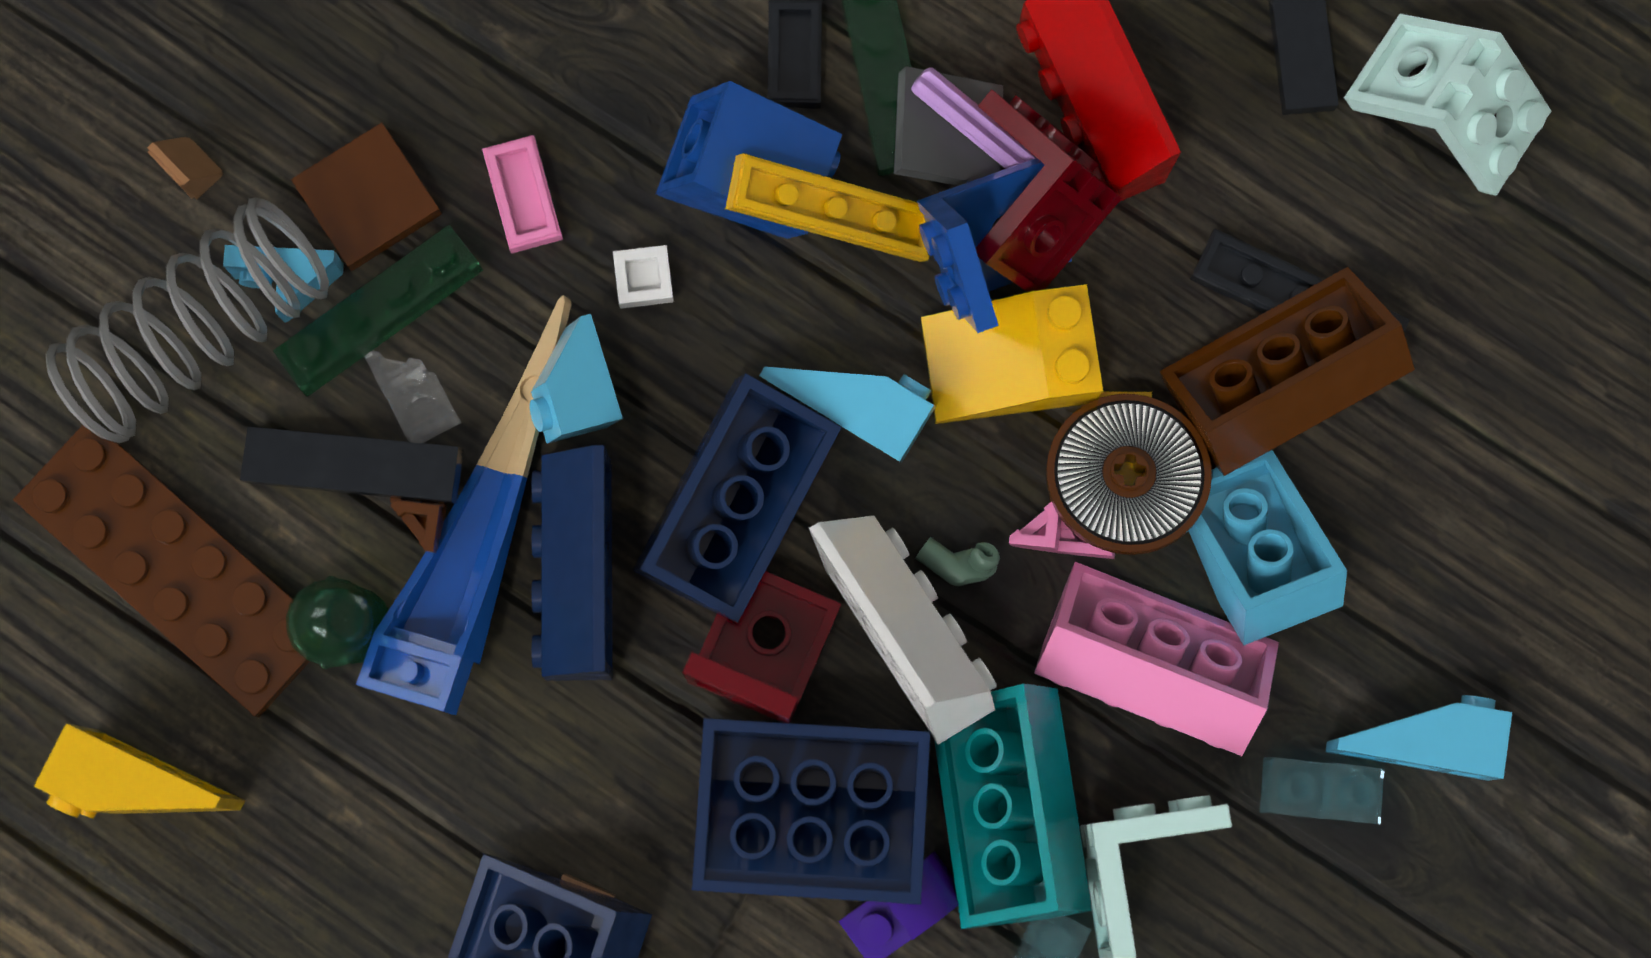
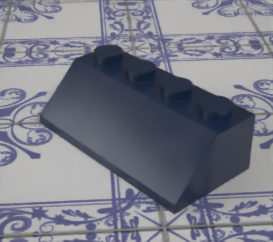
[632,373,842,622]
[531,445,613,681]

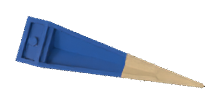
[356,295,571,716]

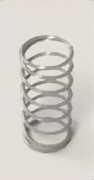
[46,198,329,443]

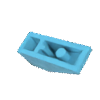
[759,367,936,462]
[1325,695,1512,781]

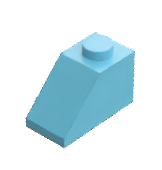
[530,314,623,444]

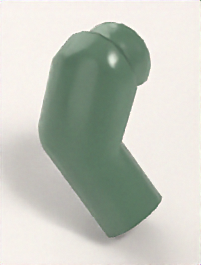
[915,537,1000,587]

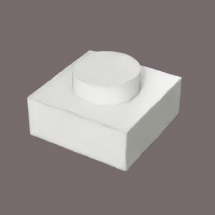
[613,245,674,309]

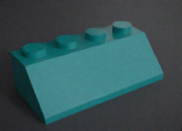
[934,684,1092,929]

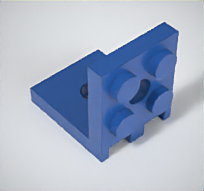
[917,158,1072,333]

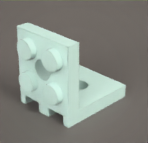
[1344,14,1551,196]
[1079,795,1232,958]

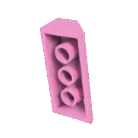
[1034,562,1279,756]

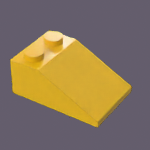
[921,284,1103,424]
[34,723,246,819]

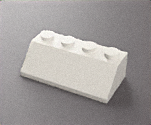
[809,515,997,745]

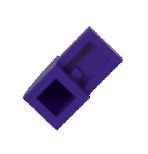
[838,851,959,958]

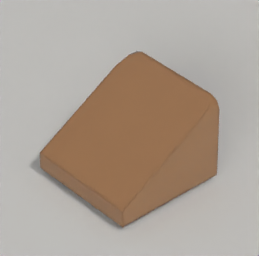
[147,137,223,200]

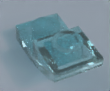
[1260,757,1384,824]

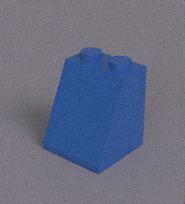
[656,81,842,239]

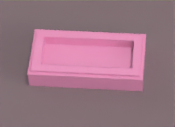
[482,135,563,254]

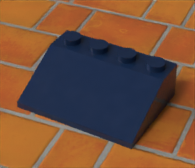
[692,718,930,905]
[448,854,653,958]

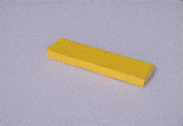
[725,153,929,262]

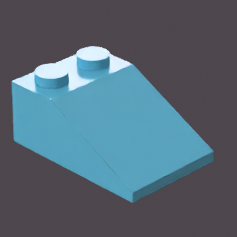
[1189,450,1347,646]

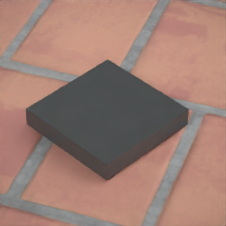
[894,66,1003,186]

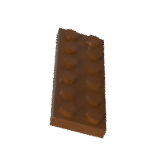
[13,425,334,718]

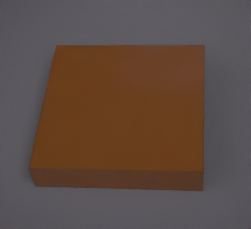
[291,122,442,272]

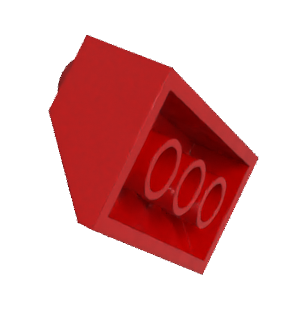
[1016,0,1181,201]

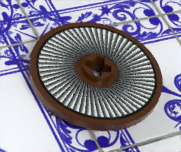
[1046,394,1212,555]

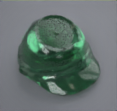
[286,576,388,669]

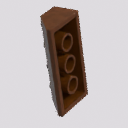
[1160,267,1415,476]

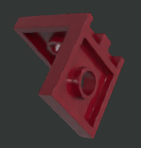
[976,89,1122,292]
[683,571,842,723]

